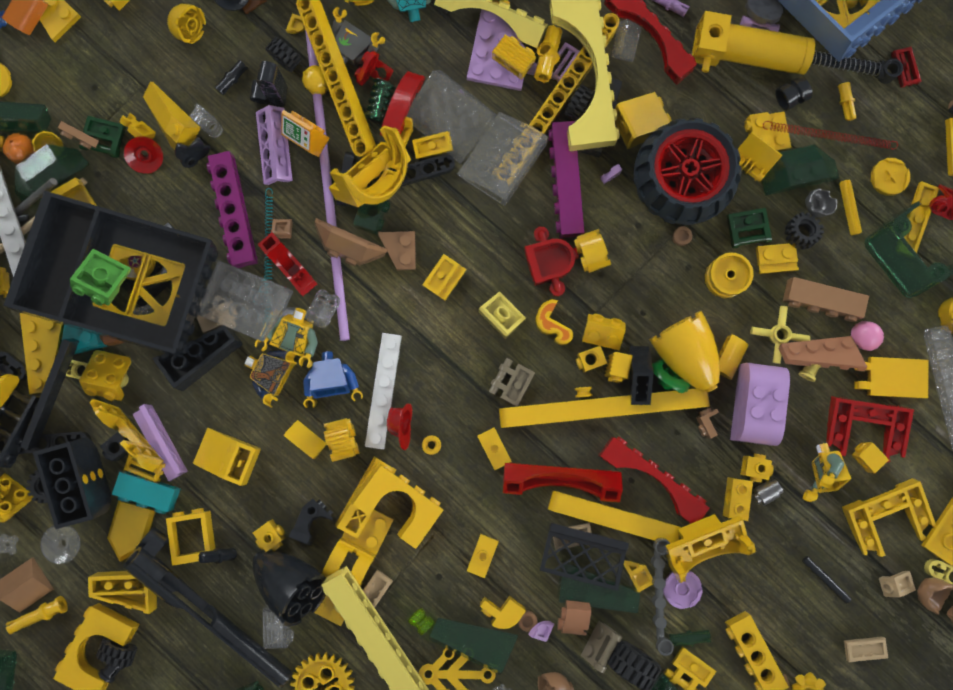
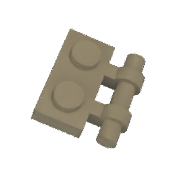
[488,358,535,406]

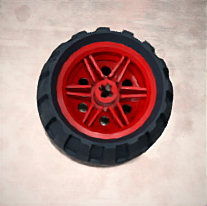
[634,118,742,225]

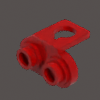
[354,51,393,86]
[929,184,953,220]

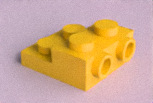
[744,112,791,152]

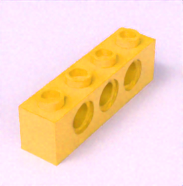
[725,611,789,690]

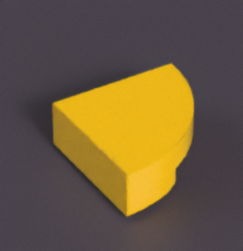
[286,13,305,34]

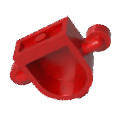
[524,227,579,297]

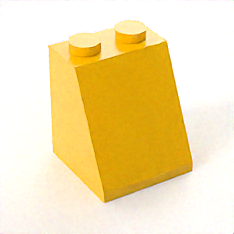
[615,92,672,149]

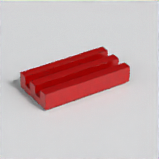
[891,47,922,88]

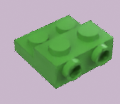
[70,249,131,306]

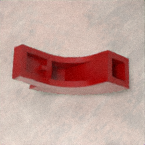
[258,232,317,296]

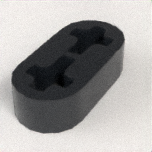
[0,352,27,381]

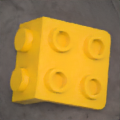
[79,350,131,401]

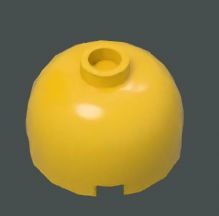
[167,4,206,44]

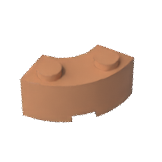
[557,600,591,636]

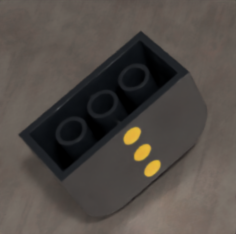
[33,437,111,529]

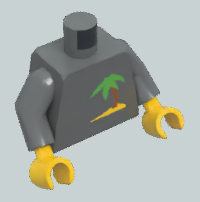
[332,7,385,67]

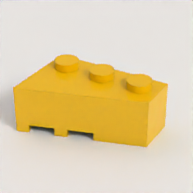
[88,571,157,614]

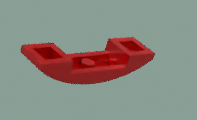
[380,71,425,135]

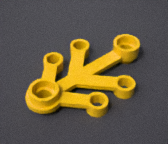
[419,647,496,690]

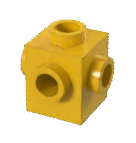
[740,453,774,483]
[253,519,286,552]

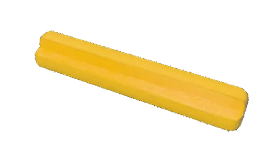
[839,180,862,235]

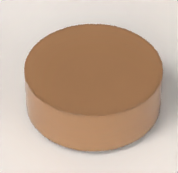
[672,226,692,246]
[518,610,538,632]

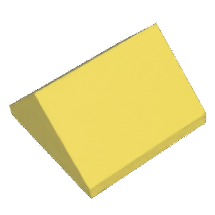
[479,291,526,339]

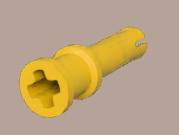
[6,596,68,634]

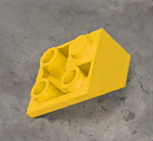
[0,473,34,523]

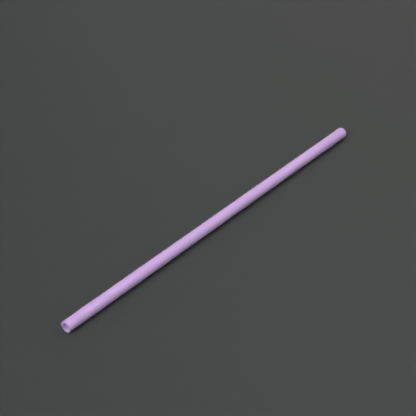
[305,29,350,341]

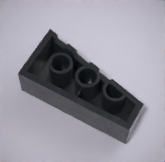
[152,325,243,391]

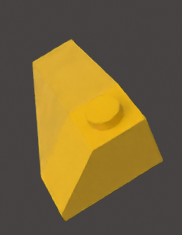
[143,81,201,150]

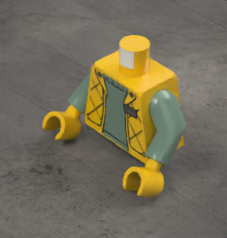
[255,308,318,368]
[803,443,851,502]

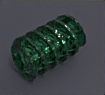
[365,78,396,122]

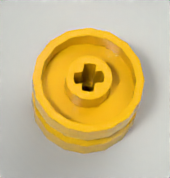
[705,253,753,298]

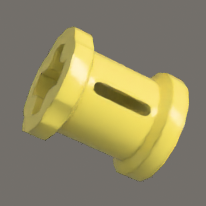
[799,364,821,382]

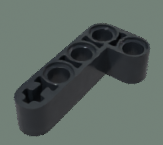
[250,61,288,107]

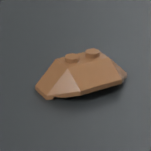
[315,218,388,266]

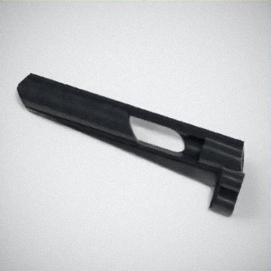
[123,527,293,688]

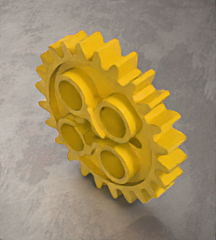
[290,652,355,690]

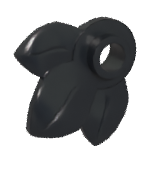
[175,137,210,168]

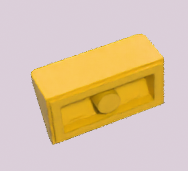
[283,420,327,459]

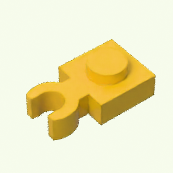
[120,113,156,139]

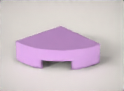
[601,164,622,184]
[528,621,554,642]

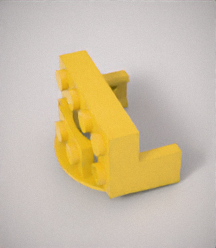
[329,126,411,207]

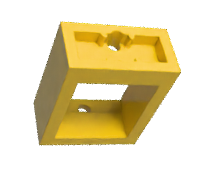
[166,508,215,566]

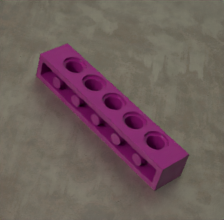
[207,151,258,269]

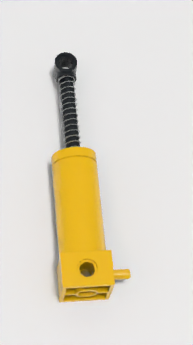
[692,11,903,84]

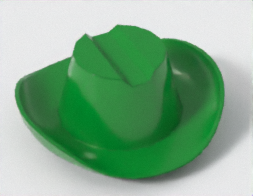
[652,359,691,393]

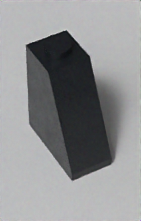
[629,346,653,405]

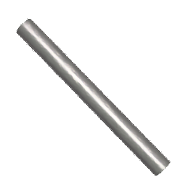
[15,178,57,215]

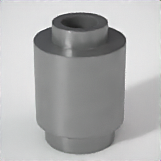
[752,479,783,506]

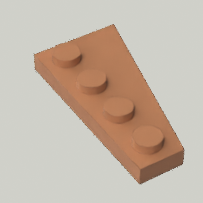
[778,336,867,371]

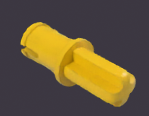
[838,82,856,121]

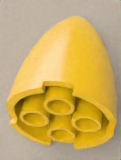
[649,311,720,393]

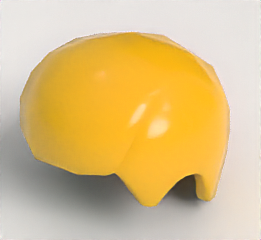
[302,65,329,95]
[32,131,64,161]

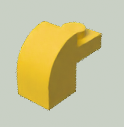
[480,595,526,629]

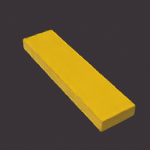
[894,181,939,259]

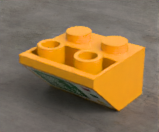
[281,110,329,157]

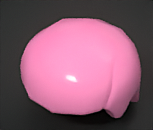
[851,321,884,351]

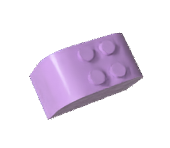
[730,363,790,446]

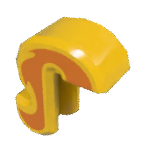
[535,299,573,345]

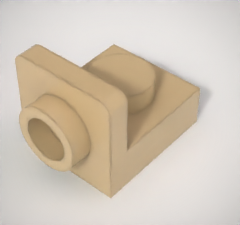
[879,571,916,597]

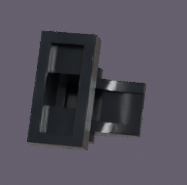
[289,499,335,546]

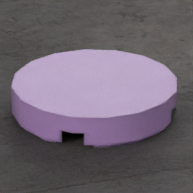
[663,571,702,609]

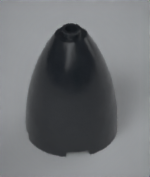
[252,550,326,627]

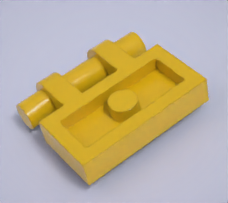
[664,646,717,690]

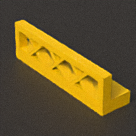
[335,456,397,538]

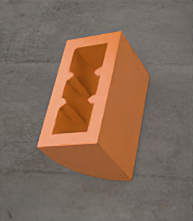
[2,0,49,35]

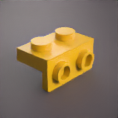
[582,314,626,350]

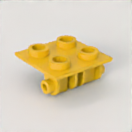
[738,132,782,182]

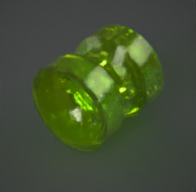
[407,607,435,636]

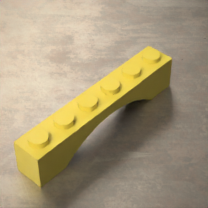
[434,0,548,48]

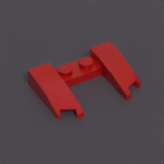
[827,396,914,463]

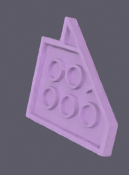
[467,9,537,91]

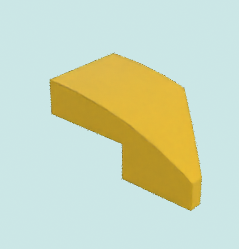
[623,560,653,593]

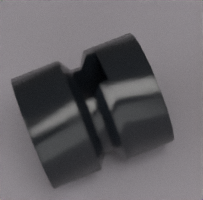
[775,77,813,111]

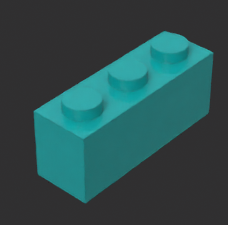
[112,471,181,514]

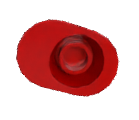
[387,403,412,450]

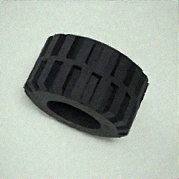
[608,640,662,690]

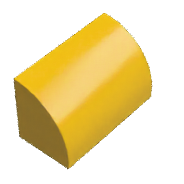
[718,334,749,380]

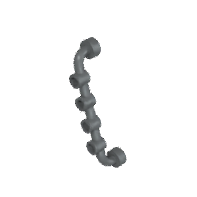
[651,538,674,656]

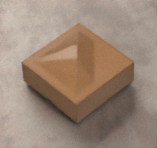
[271,219,293,238]

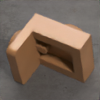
[696,407,719,439]

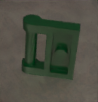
[79,116,126,158]
[727,208,772,249]

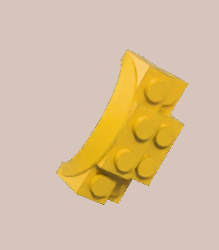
[666,514,756,583]

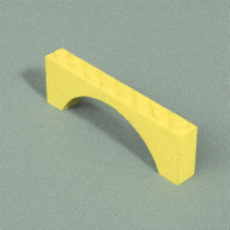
[549,0,620,151]

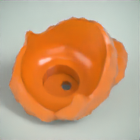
[3,133,36,166]

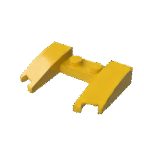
[90,399,164,472]
[842,478,936,557]

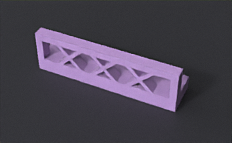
[256,105,293,185]
[133,404,188,481]

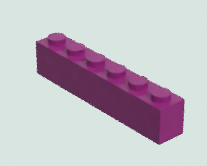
[548,121,584,238]

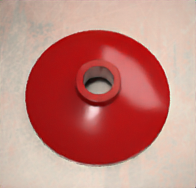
[124,136,163,174]

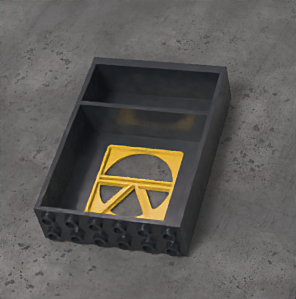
[3,191,218,358]

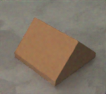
[0,557,54,613]

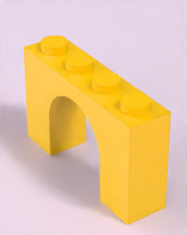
[350,463,443,549]
[53,603,140,690]

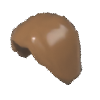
[917,577,953,614]

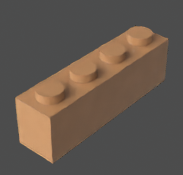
[783,277,869,322]

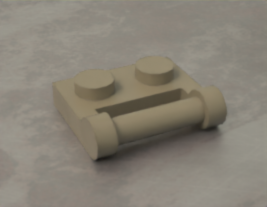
[581,621,623,673]

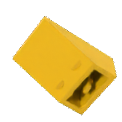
[193,428,261,486]

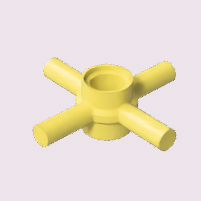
[750,306,810,364]

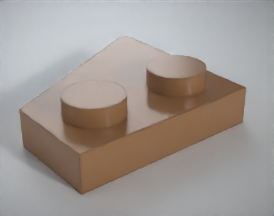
[58,121,99,150]
[378,231,416,270]

